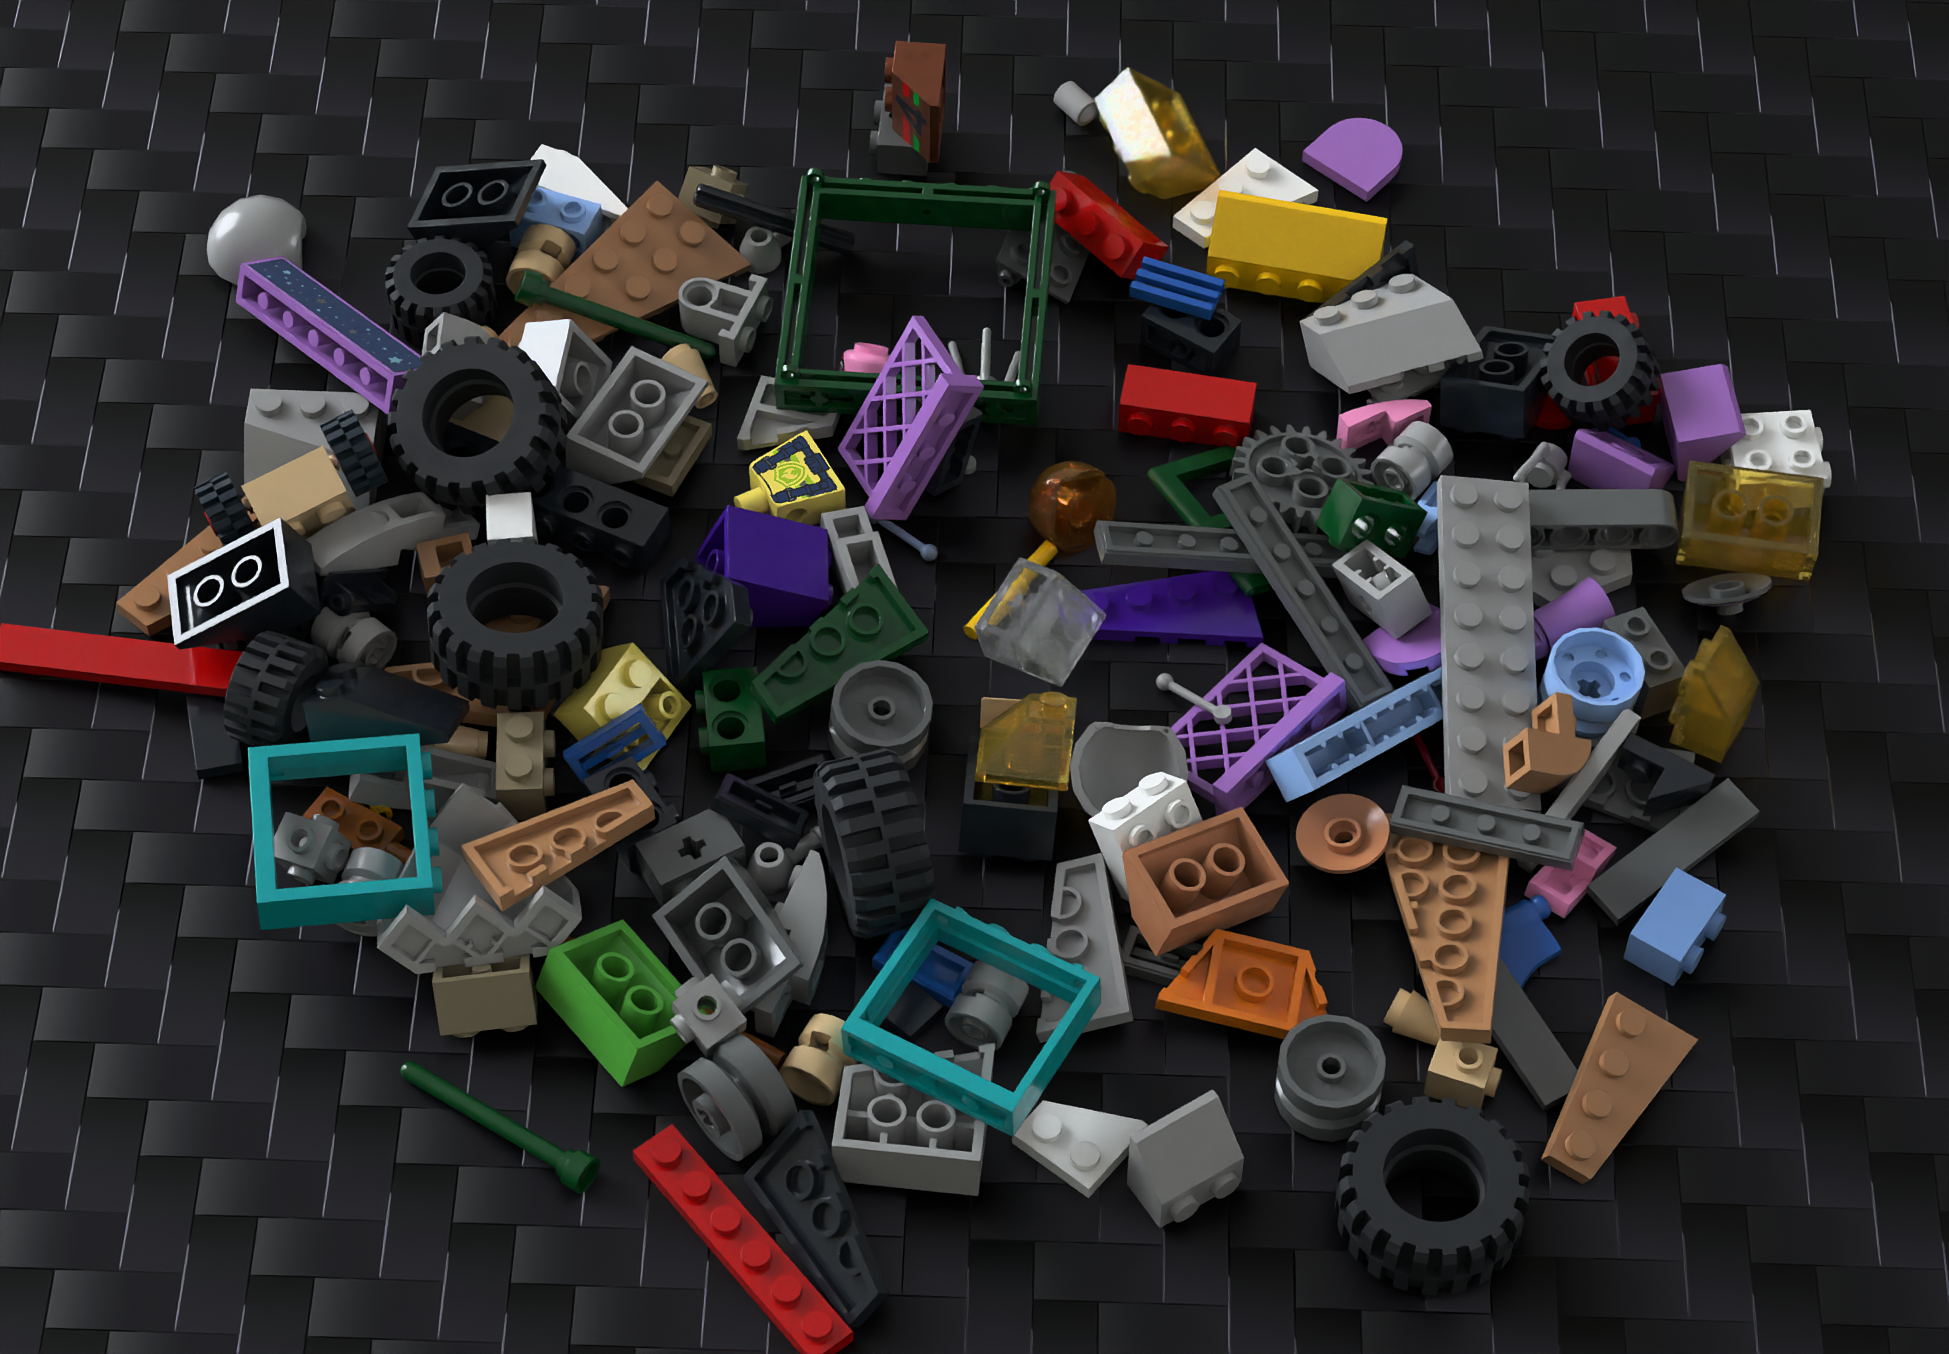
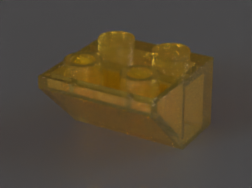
[1668,625,1760,763]

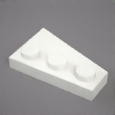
[1173,148,1318,249]

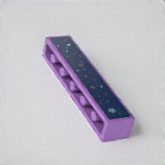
[236,256,422,415]

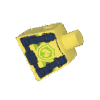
[734,430,846,525]

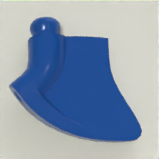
[1500,895,1562,989]

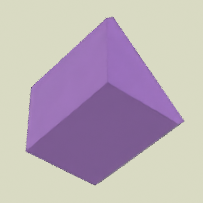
[1660,364,1747,482]
[1568,428,1675,489]

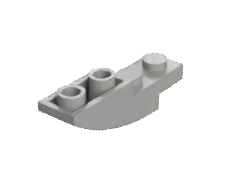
[307,491,480,576]
[750,850,828,1038]

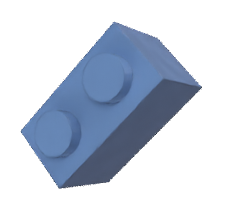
[1623,867,1727,986]

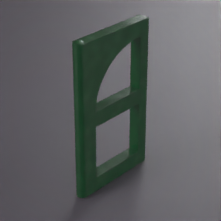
[1147,445,1308,597]

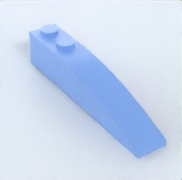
[1265,666,1443,802]

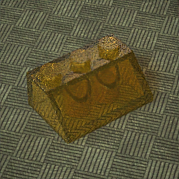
[1094,67,1221,199]
[1675,461,1824,581]

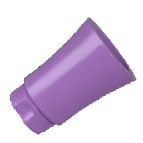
[1534,577,1616,661]

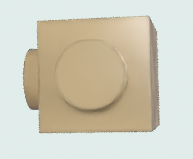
[1423,1038,1502,1109]

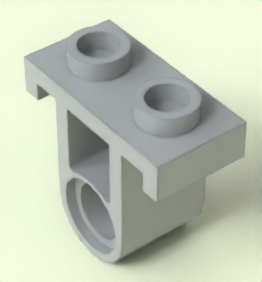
[678,274,773,367]

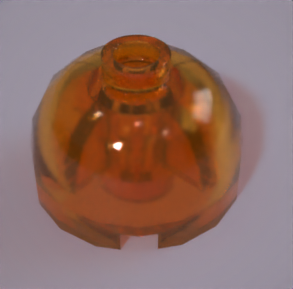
[1028,461,1117,552]

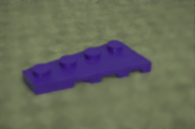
[1068,571,1263,648]

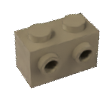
[495,712,556,820]
[432,954,538,1038]

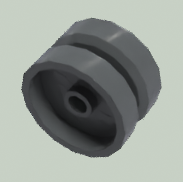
[827,660,933,772]
[1274,1014,1386,1142]
[678,1033,798,1162]

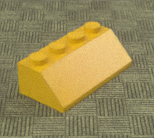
[1206,190,1388,304]

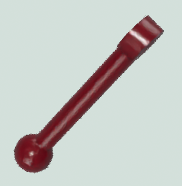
[1411,732,1445,794]

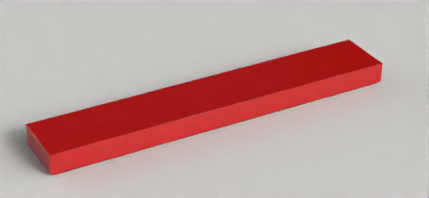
[0,623,243,697]

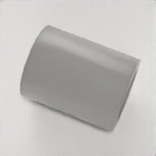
[1053,81,1099,126]

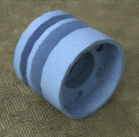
[1537,628,1645,739]

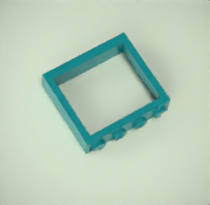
[248,733,443,930]
[841,898,1101,1137]

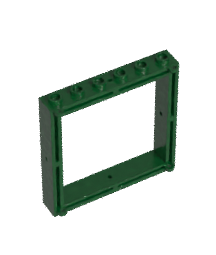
[774,168,1056,425]

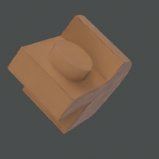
[1503,692,1592,794]

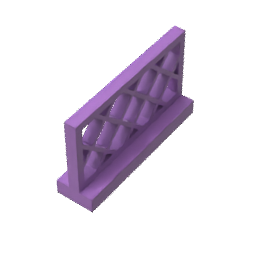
[838,315,984,520]
[1171,642,1347,815]

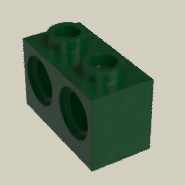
[1315,477,1428,559]
[695,666,766,772]

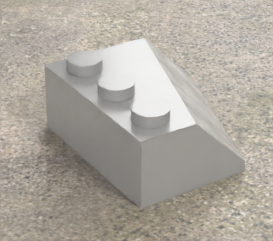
[1299,273,1484,394]
[244,389,387,510]
[831,1043,995,1196]

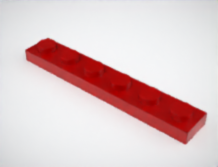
[633,1124,853,1354]

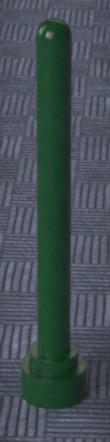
[515,269,716,360]
[400,1061,600,1194]

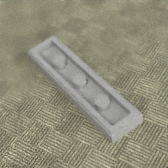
[1517,708,1641,874]

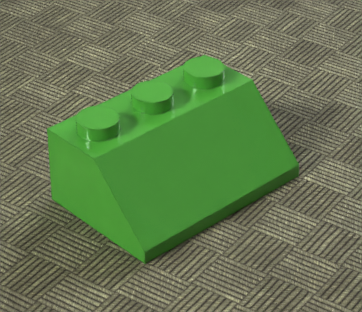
[535,920,708,1087]

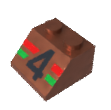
[884,41,946,164]

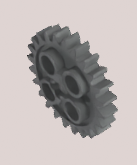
[1229,424,1374,534]

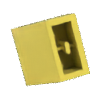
[554,642,692,771]

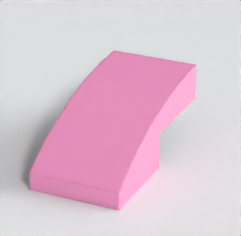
[1336,399,1432,449]
[1524,829,1617,918]

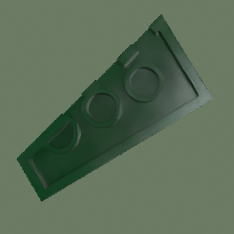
[750,563,929,725]

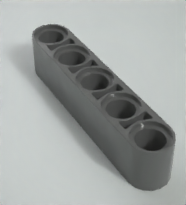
[1529,489,1679,550]

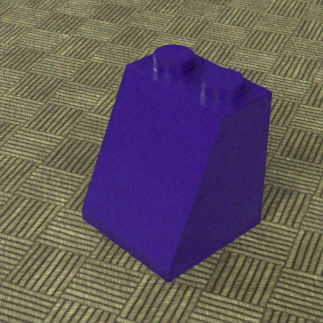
[695,505,833,628]

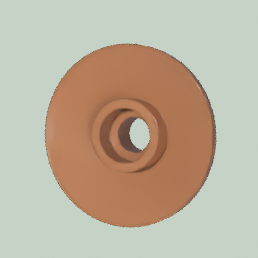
[1296,794,1390,874]

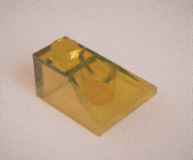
[975,692,1077,791]

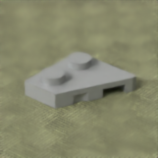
[737,375,845,451]

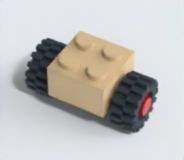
[194,409,388,546]

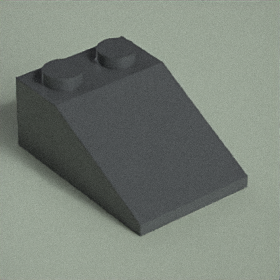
[652,856,804,1015]

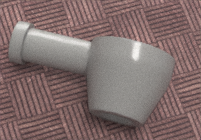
[739,226,793,274]
[747,826,824,895]

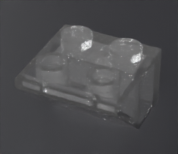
[975,557,1106,687]

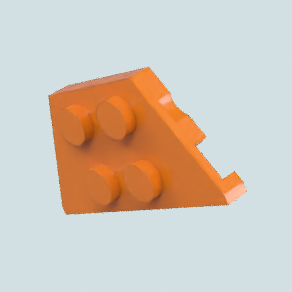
[1155,928,1328,1039]

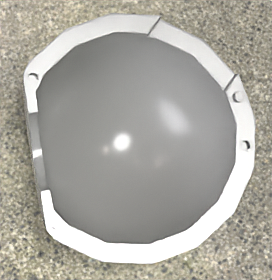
[207,195,307,285]
[1070,721,1189,817]

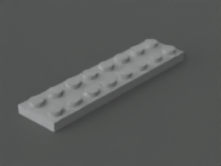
[1436,475,1541,813]

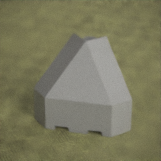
[377,782,582,974]

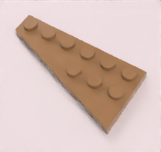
[497,181,752,348]
[1382,813,1510,1044]

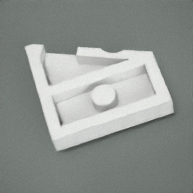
[1012,1100,1148,1198]

